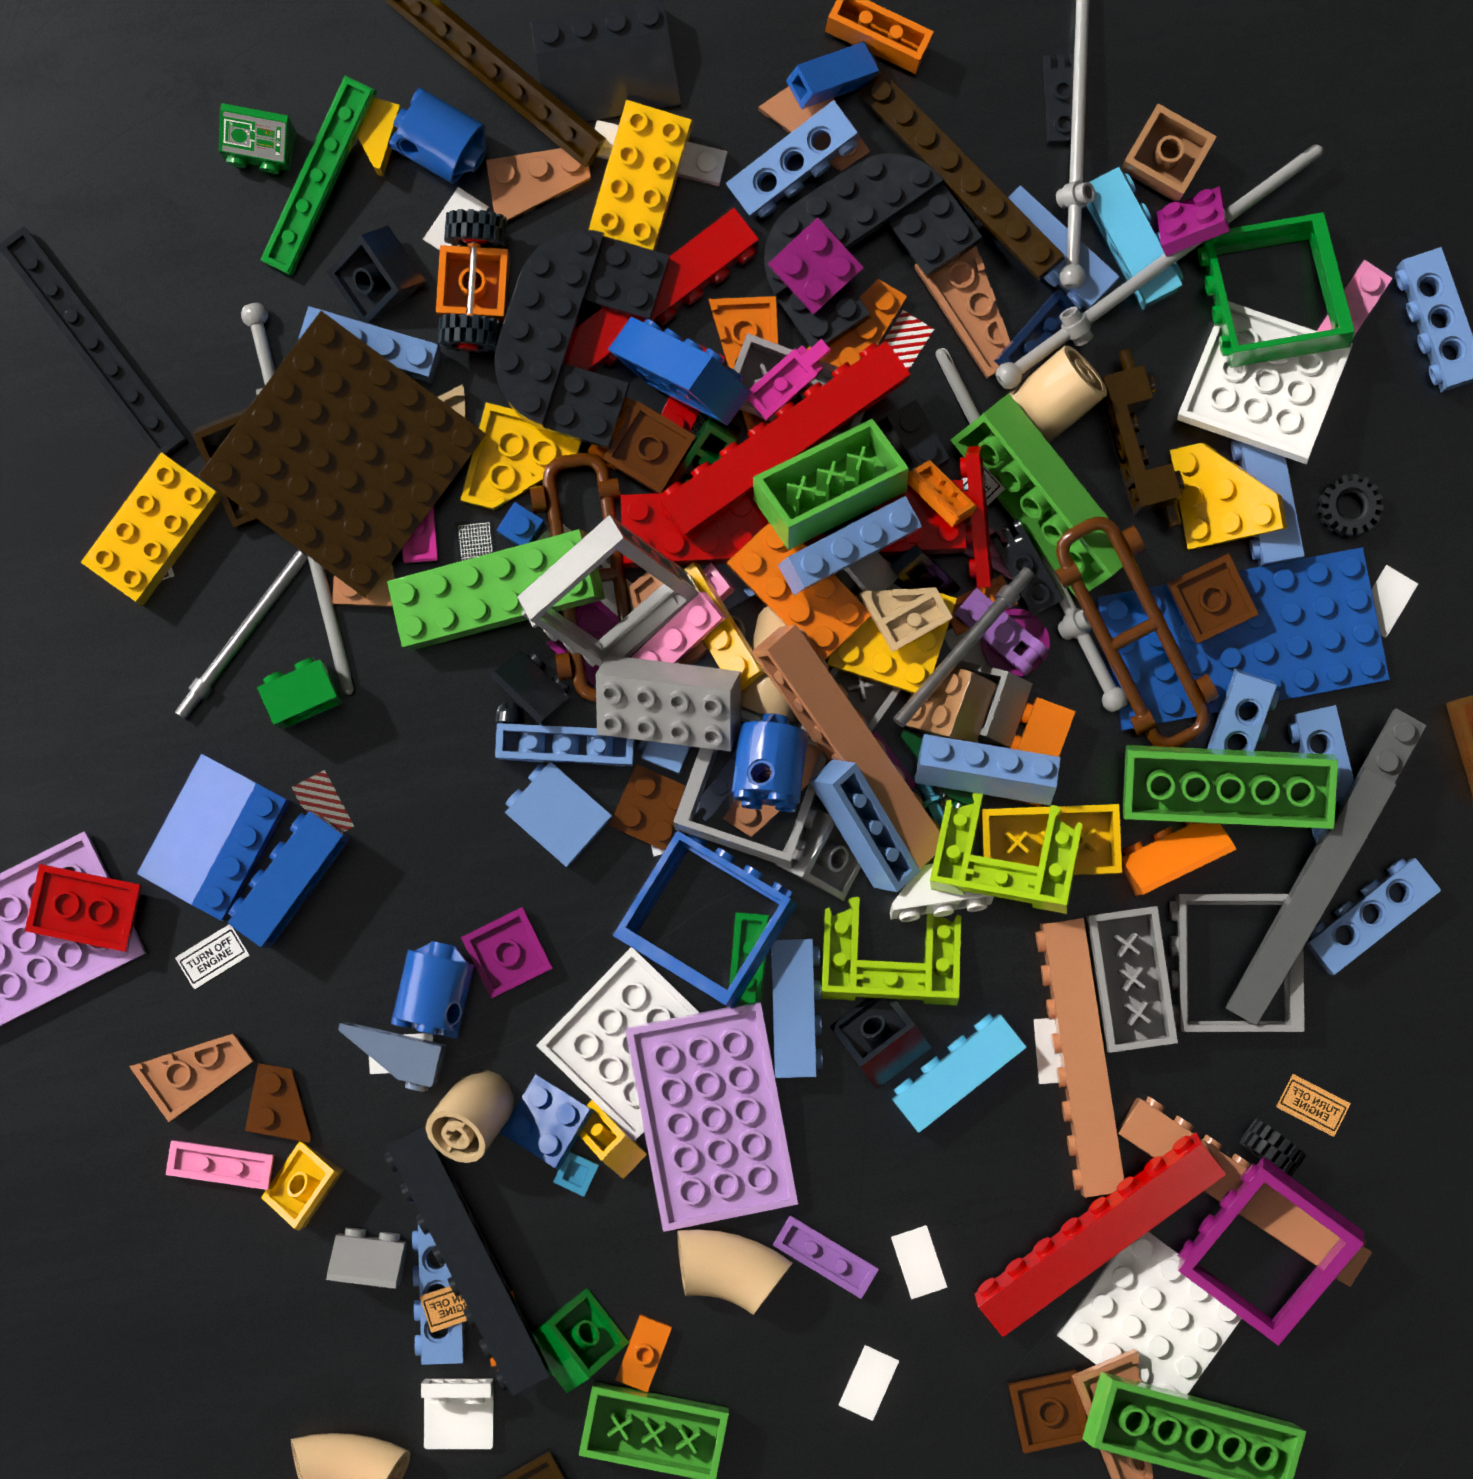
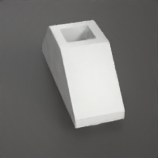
[890,864,994,922]

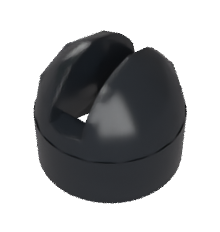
[495,702,523,725]

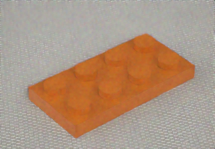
[727,523,871,660]

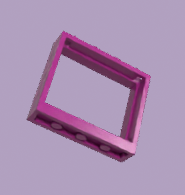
[1177,1157,1364,1346]

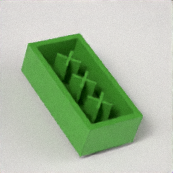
[753,419,909,550]
[579,1381,729,1479]

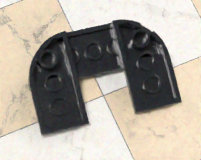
[764,153,983,348]
[495,230,670,450]

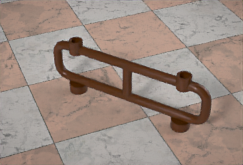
[530,453,643,702]
[1055,516,1220,747]

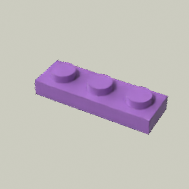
[773,1215,879,1299]

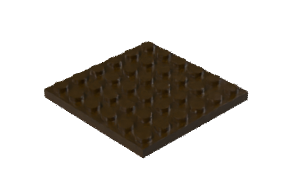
[199,311,486,598]

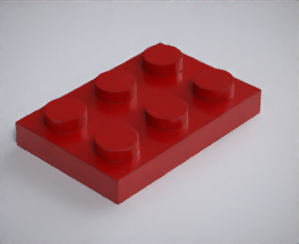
[25,864,142,952]

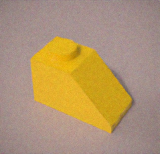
[357,98,401,177]
[579,1100,647,1179]

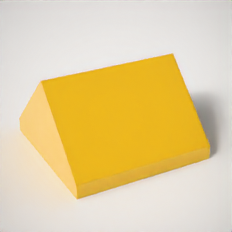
[261,1141,344,1231]

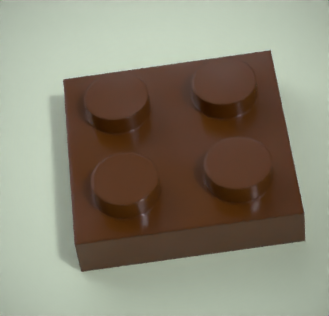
[602,401,696,493]
[1166,553,1259,645]
[609,764,686,851]
[1008,1369,1087,1454]

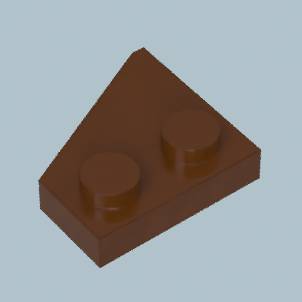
[245,1063,312,1143]

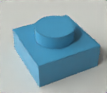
[553,1151,599,1197]

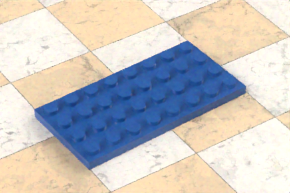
[1096,547,1390,731]

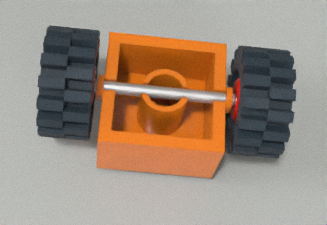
[436,209,511,353]

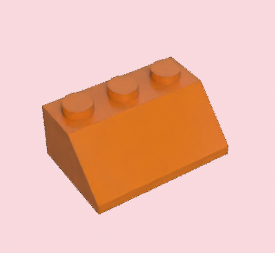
[1122,822,1236,896]

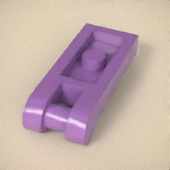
[953,588,1048,676]

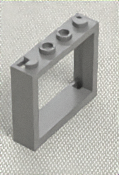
[517,515,700,667]
[673,706,828,868]
[1169,894,1304,1032]

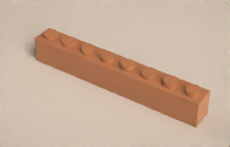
[751,625,941,869]
[1035,918,1124,1197]
[1116,1096,1372,1287]

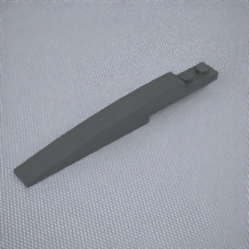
[1226,708,1427,1025]

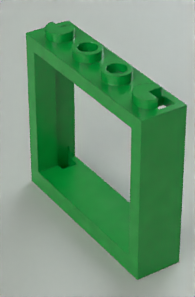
[1197,212,1355,368]

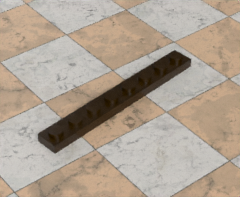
[384,0,606,167]
[858,71,1065,282]

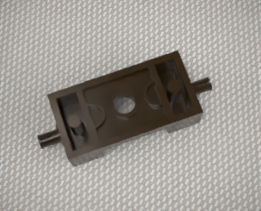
[1101,348,1185,528]

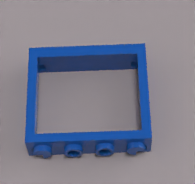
[613,830,798,1008]

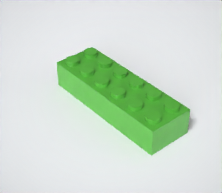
[951,393,1136,597]
[387,529,605,650]
[1122,745,1338,829]
[1082,1372,1306,1479]

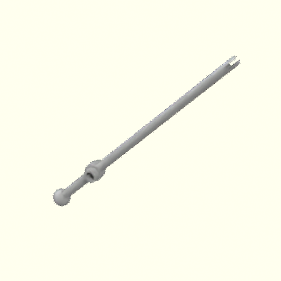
[1056,0,1095,289]
[995,144,1324,389]
[241,303,354,696]
[936,348,1128,713]

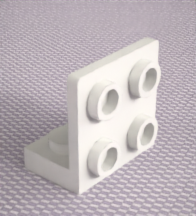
[421,1379,494,1449]

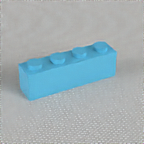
[1087,167,1183,310]
[892,1014,1026,1133]

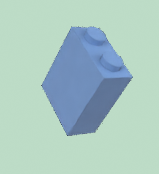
[505,762,613,868]

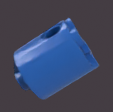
[388,88,487,184]
[732,713,808,812]
[391,941,475,1039]

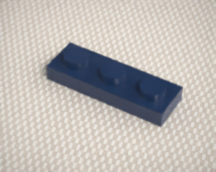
[994,289,1082,383]

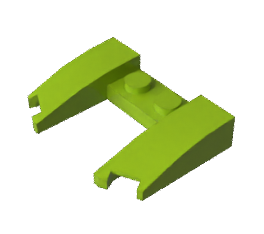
[930,793,1082,914]
[821,897,961,1006]

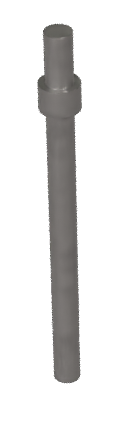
[175,550,308,720]
[893,567,1035,727]

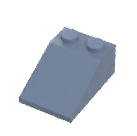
[338,1022,447,1092]

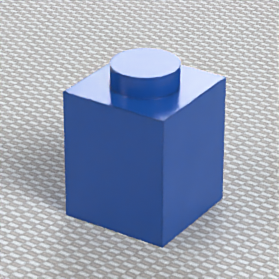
[496,502,545,546]

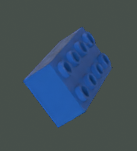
[608,317,751,426]
[228,811,351,948]

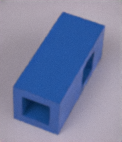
[786,42,879,110]

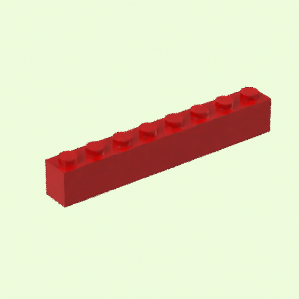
[564,208,759,373]
[661,341,910,538]
[975,1132,1226,1337]

